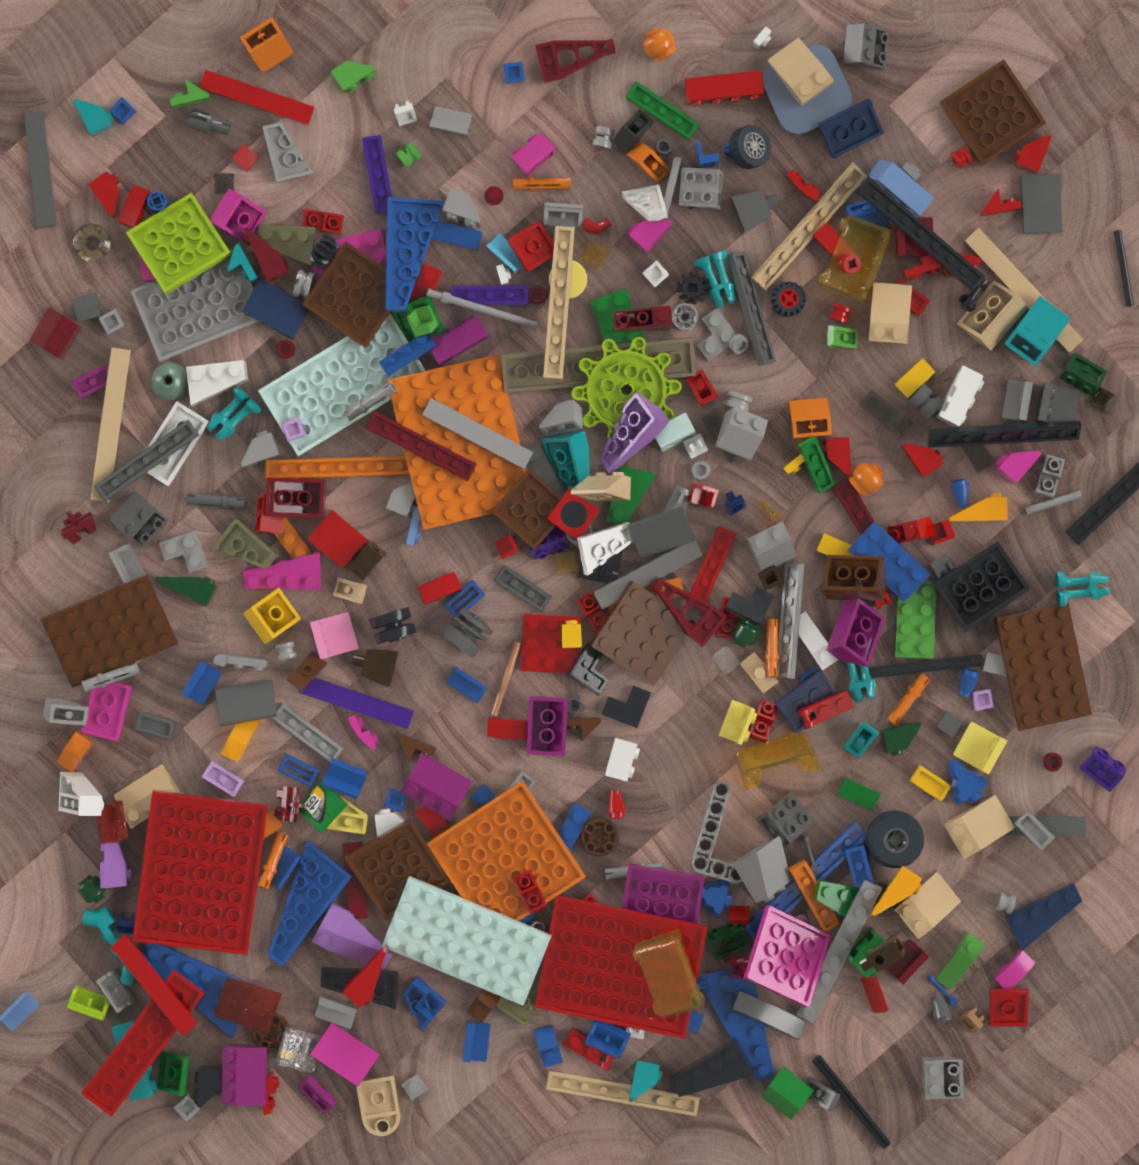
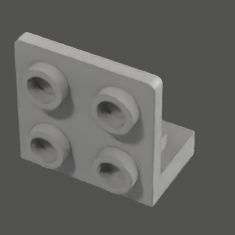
[679,167,723,211]

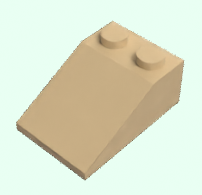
[767,37,834,107]
[869,282,912,344]
[571,472,631,501]
[945,794,1015,859]
[892,871,961,940]

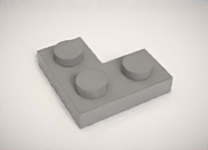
[697,308,736,361]
[159,531,208,573]

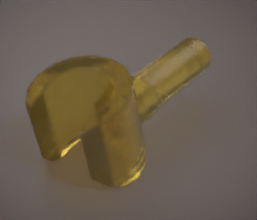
[760,500,782,524]

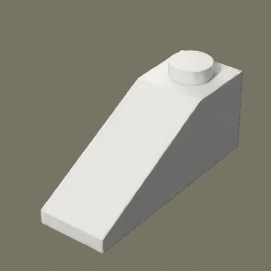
[798,611,839,670]

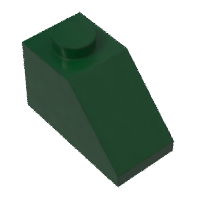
[881,722,921,756]

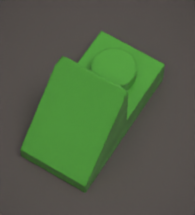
[170,79,211,109]
[827,326,859,349]

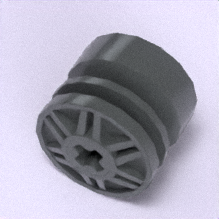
[442,608,493,658]

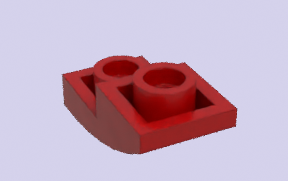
[786,169,821,203]
[118,185,151,228]
[301,208,344,235]
[812,223,853,265]
[417,571,462,605]
[576,590,608,634]
[715,596,739,640]
[749,698,778,743]
[487,717,528,740]
[513,869,548,914]
[263,1072,280,1115]

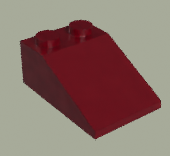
[265,477,327,518]

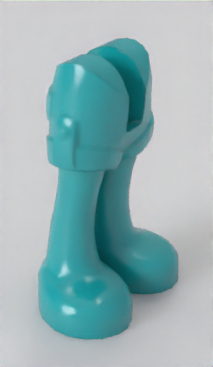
[693,250,736,308]
[206,385,262,441]
[1055,571,1110,607]
[843,661,876,703]

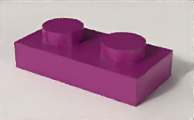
[71,364,108,398]
[297,1076,337,1114]

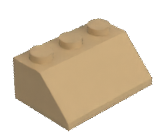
[957,280,1028,351]
[114,764,181,829]

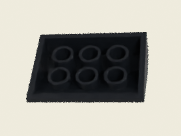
[933,541,1030,633]

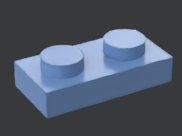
[406,507,422,546]

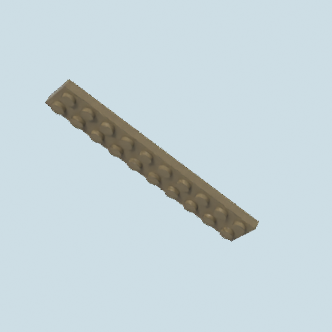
[501,337,696,393]

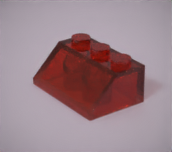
[214,976,282,1033]

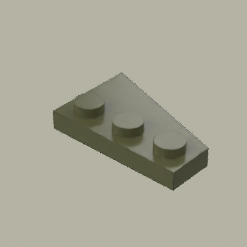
[258,225,316,266]
[212,518,278,570]
[496,966,542,1028]

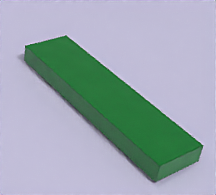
[625,81,700,141]

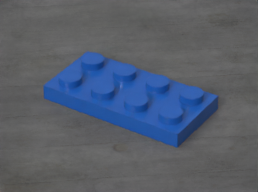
[848,521,931,602]

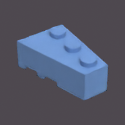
[866,160,934,216]

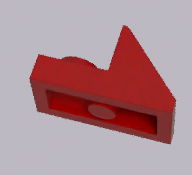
[981,189,1022,217]
[685,369,718,406]

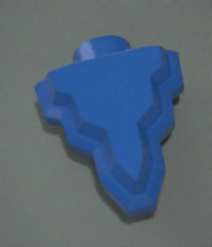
[948,759,989,805]
[701,879,733,918]

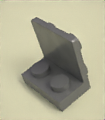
[1035,382,1080,423]
[756,792,814,847]

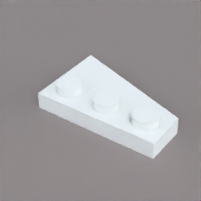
[622,184,668,221]
[577,522,634,575]

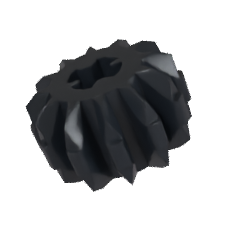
[310,235,339,269]
[676,272,709,305]

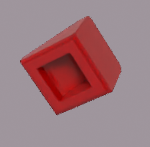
[232,144,260,172]

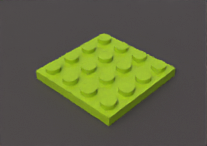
[126,193,231,295]

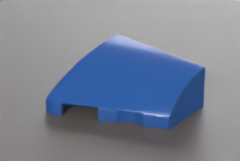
[402,977,447,1031]

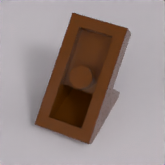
[567,717,601,741]
[399,734,436,763]
[466,989,501,1023]

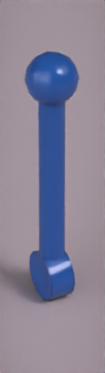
[927,975,957,1006]

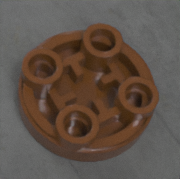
[581,818,619,856]
[252,1013,290,1052]

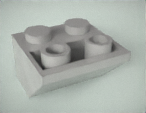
[443,188,482,229]
[922,1057,964,1099]

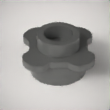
[651,138,673,160]
[568,694,585,716]

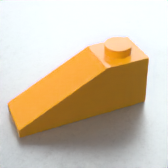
[948,494,1008,522]
[220,719,261,762]
[869,866,922,917]

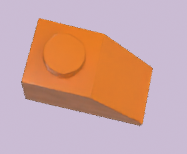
[626,140,671,184]
[57,731,95,772]

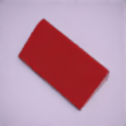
[861,975,889,1013]

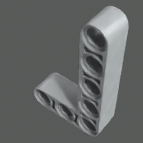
[691,780,742,883]

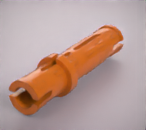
[513,176,571,191]
[764,619,779,678]
[887,673,931,726]
[257,832,289,890]

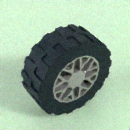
[728,125,771,170]

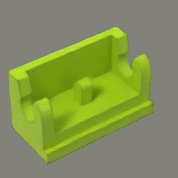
[67,986,111,1021]

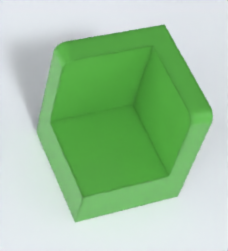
[406,305,438,337]

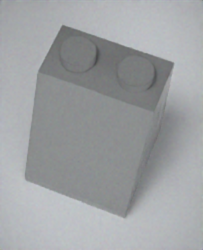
[745,521,797,571]
[732,836,791,903]

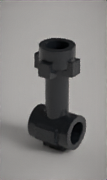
[959,279,989,312]

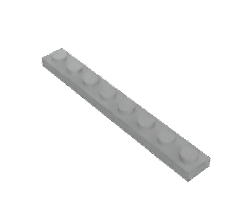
[796,879,882,1023]

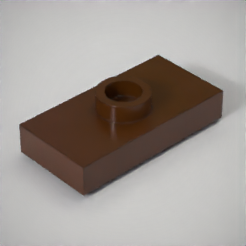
[287,651,327,692]

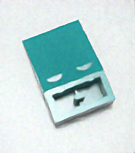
[1004,296,1071,367]

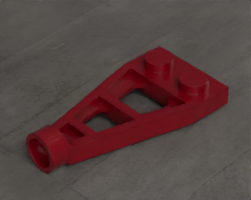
[535,38,616,83]
[651,577,727,647]

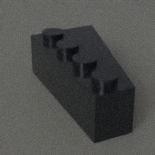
[669,1037,756,1097]

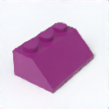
[431,316,489,366]
[826,598,885,667]
[527,696,568,756]
[401,753,473,820]
[221,1043,267,1106]

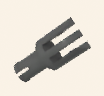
[186,109,231,135]

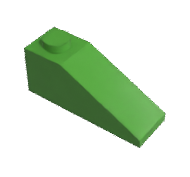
[935,931,986,990]

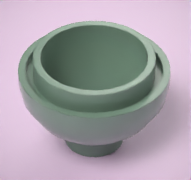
[151,362,189,401]

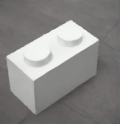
[605,737,640,781]

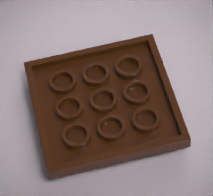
[939,59,1046,167]
[302,241,392,348]
[590,581,695,686]
[345,817,451,920]

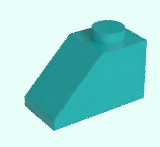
[73,99,114,137]
[628,1060,662,1102]

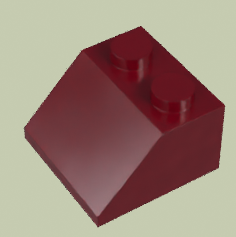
[29,307,82,360]

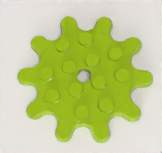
[571,337,682,440]

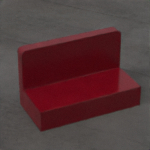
[886,940,929,985]

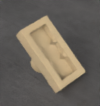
[739,652,778,694]

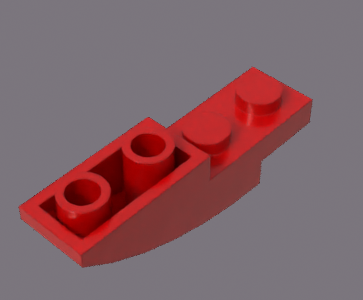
[902,253,982,281]

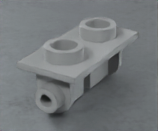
[663,485,690,512]

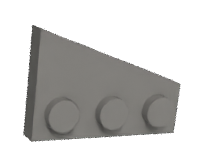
[262,122,314,183]

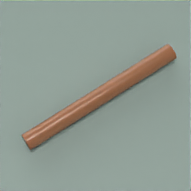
[491,641,522,716]

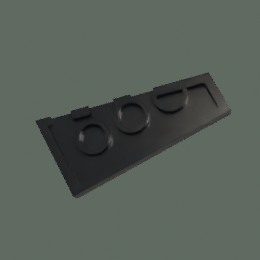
[321,967,399,1010]

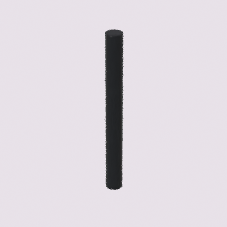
[1114,230,1134,307]

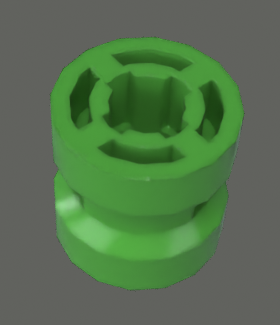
[396,142,422,168]

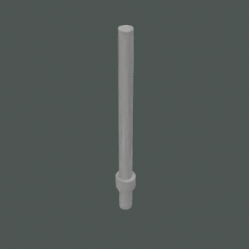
[426,289,538,329]

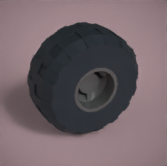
[866,811,924,868]

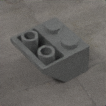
[843,23,889,69]
[109,491,168,548]

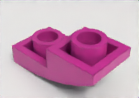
[348,714,379,749]
[993,950,1035,989]

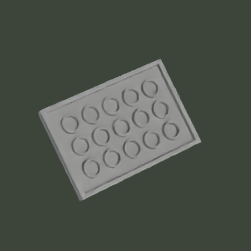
[131,249,259,362]

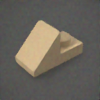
[333,577,367,604]

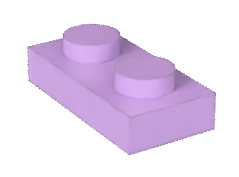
[202,760,245,797]

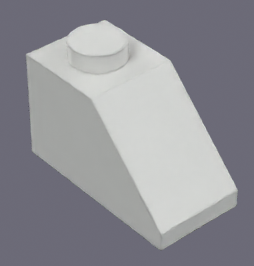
[375,809,405,837]

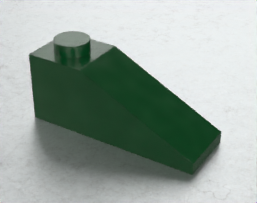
[155,576,218,607]

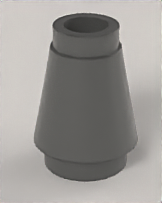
[931,994,952,1024]

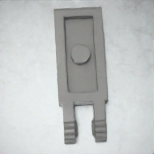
[213,652,269,670]

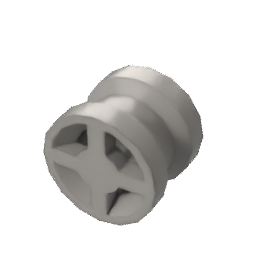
[275,641,297,660]
[996,892,1016,914]

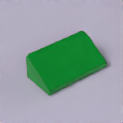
[837,777,881,810]

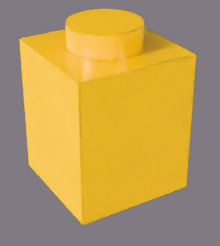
[562,620,582,648]

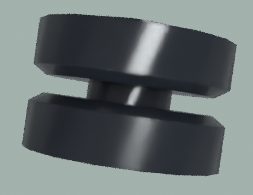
[369,607,417,645]

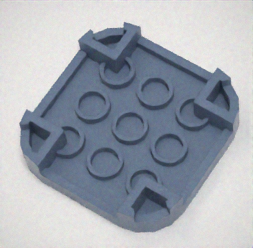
[763,45,852,136]

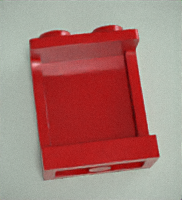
[308,510,368,569]

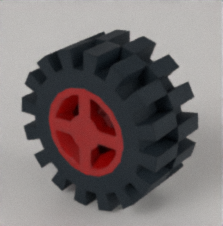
[771,281,806,317]

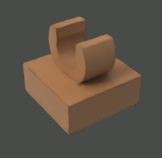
[958,1008,984,1033]

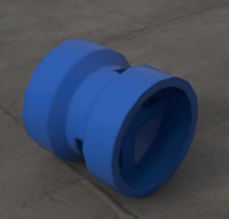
[147,191,169,213]

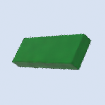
[798,436,836,493]

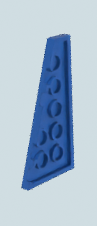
[385,197,445,312]
[697,968,775,1081]

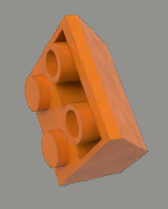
[240,17,295,74]
[789,398,832,439]

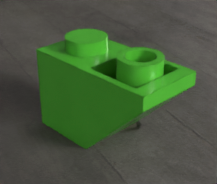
[331,61,377,93]

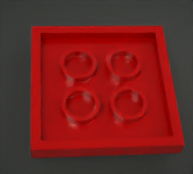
[521,614,581,674]

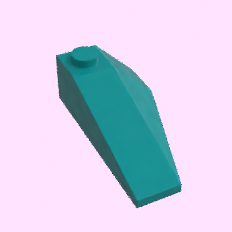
[542,431,590,502]

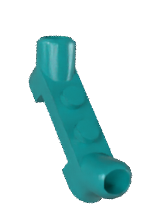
[82,905,137,986]

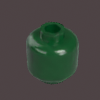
[732,619,761,648]
[77,875,106,904]

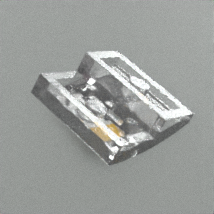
[275,1027,323,1073]

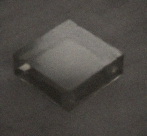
[214,173,234,193]

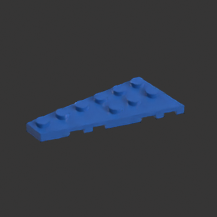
[268,840,353,967]
[143,943,255,1039]

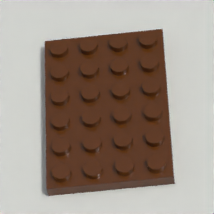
[40,574,178,688]
[994,602,1092,731]

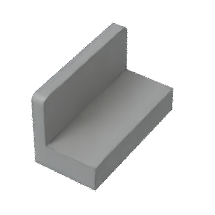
[429,106,472,137]
[1002,380,1033,422]
[315,994,358,1029]

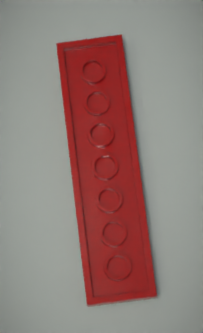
[81,969,205,1117]

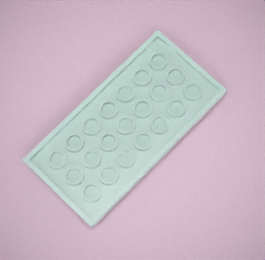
[258,313,425,457]
[382,876,552,1005]

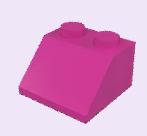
[512,133,556,177]
[210,189,267,244]
[629,220,673,255]
[995,451,1042,484]

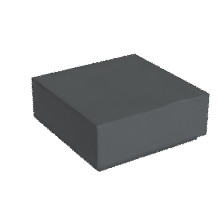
[936,711,963,738]

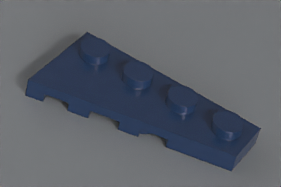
[1004,883,1082,950]

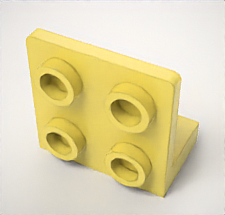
[719,700,757,745]
[953,722,1007,774]

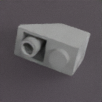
[386,482,417,517]

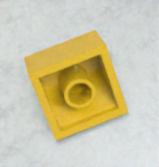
[243,588,301,644]

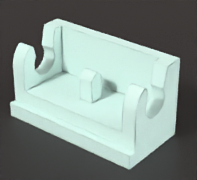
[655,413,696,452]

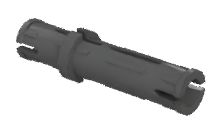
[187,493,246,509]

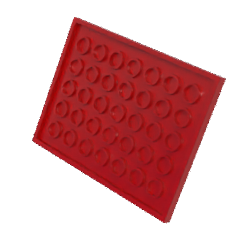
[133,790,268,955]
[535,895,708,1039]

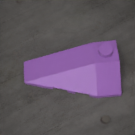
[600,392,669,474]
[100,808,132,888]
[312,903,392,970]

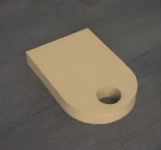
[356,1075,401,1136]

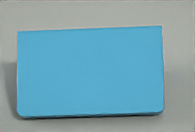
[486,233,522,274]

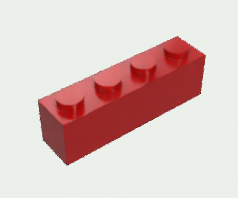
[685,70,764,107]

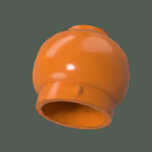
[643,27,678,63]
[849,462,884,497]

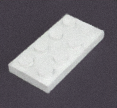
[147,401,210,486]

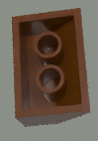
[822,555,886,601]

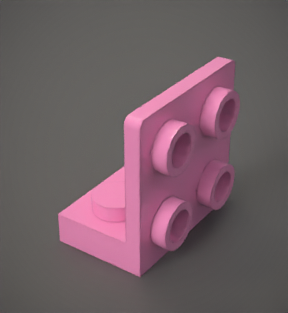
[310,612,359,659]

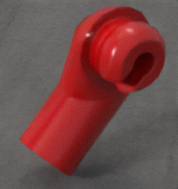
[582,218,612,234]

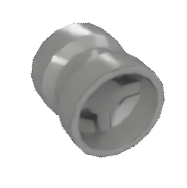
[592,126,615,150]

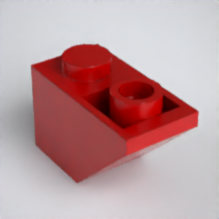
[888,517,935,544]

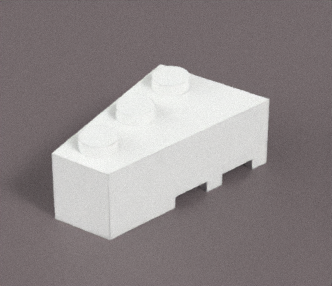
[935,365,984,427]

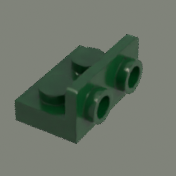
[1059,352,1108,396]
[706,922,751,961]

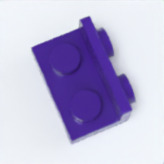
[529,526,570,559]
[1080,746,1126,792]

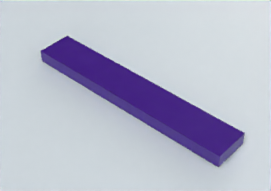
[299,678,414,729]

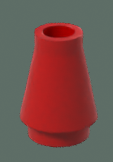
[608,791,626,819]

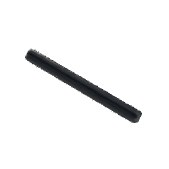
[869,654,983,678]
[812,1055,891,1149]

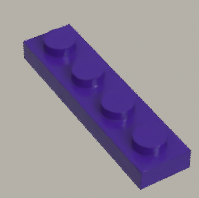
[362,135,392,214]
[451,285,528,306]

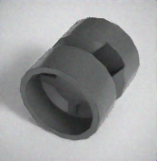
[907,384,944,420]

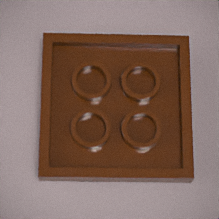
[490,469,562,550]

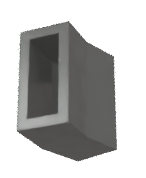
[72,293,102,322]

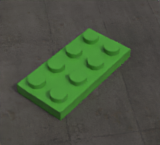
[894,582,936,659]

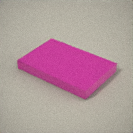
[81,682,132,742]
[310,1023,379,1087]

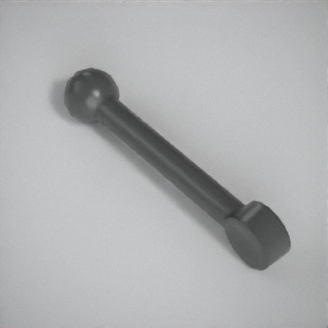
[802,835,819,873]

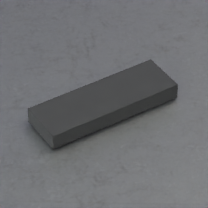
[494,565,552,612]

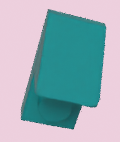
[227,243,259,283]
[843,721,879,758]

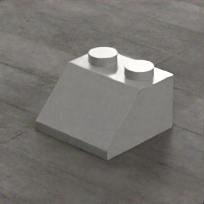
[715,406,768,461]

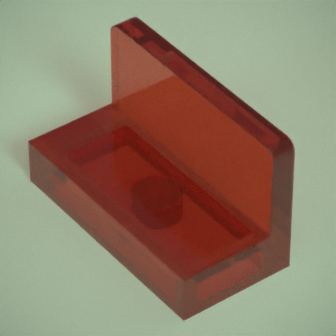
[96,800,127,844]

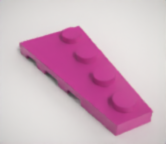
[243,551,321,590]

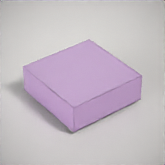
[281,417,306,442]
[971,689,994,711]

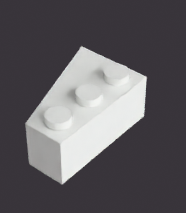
[186,360,248,406]
[58,772,104,816]

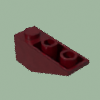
[244,227,291,283]
[613,305,673,331]

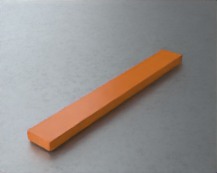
[265,456,409,479]

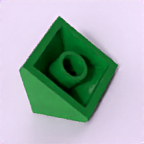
[158,1051,191,1096]
[761,1066,814,1120]

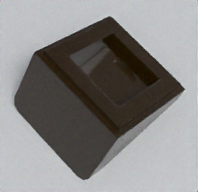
[1089,387,1118,414]
[757,565,783,591]

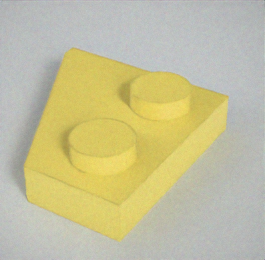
[327,796,369,835]

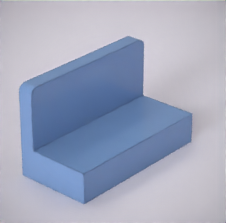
[0,991,40,1032]

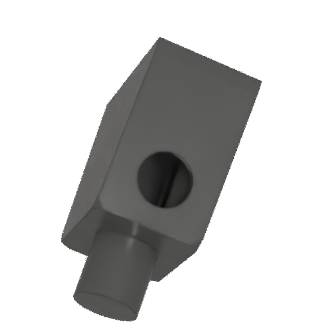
[731,190,779,233]

